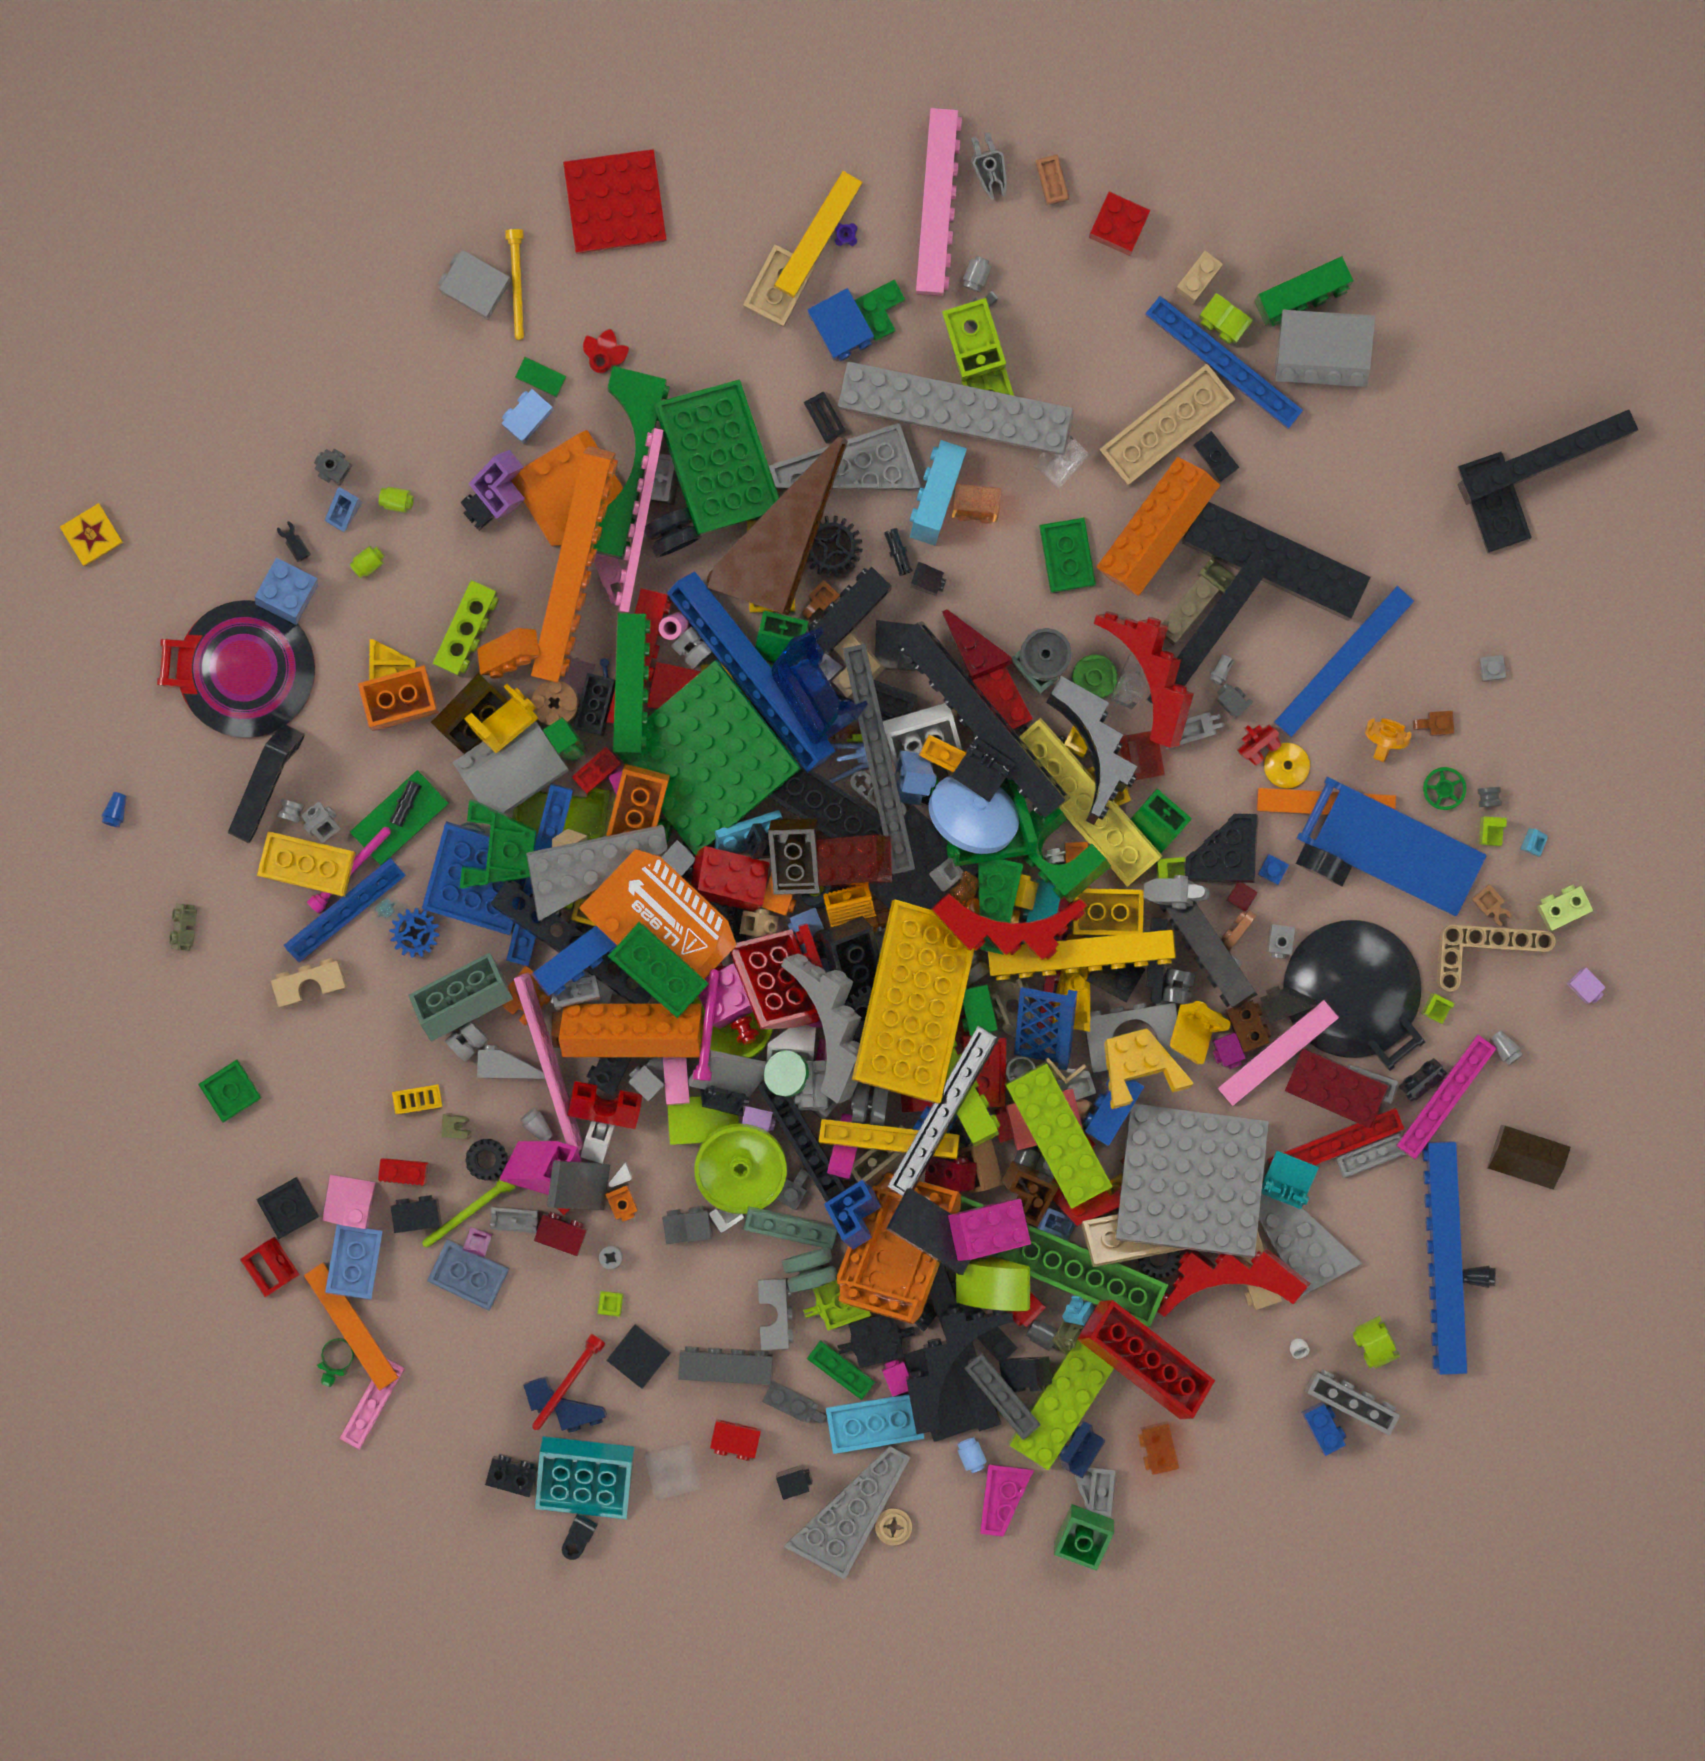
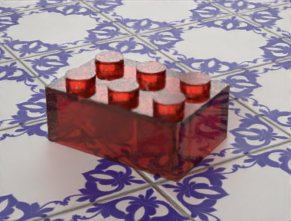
[816,835,892,887]

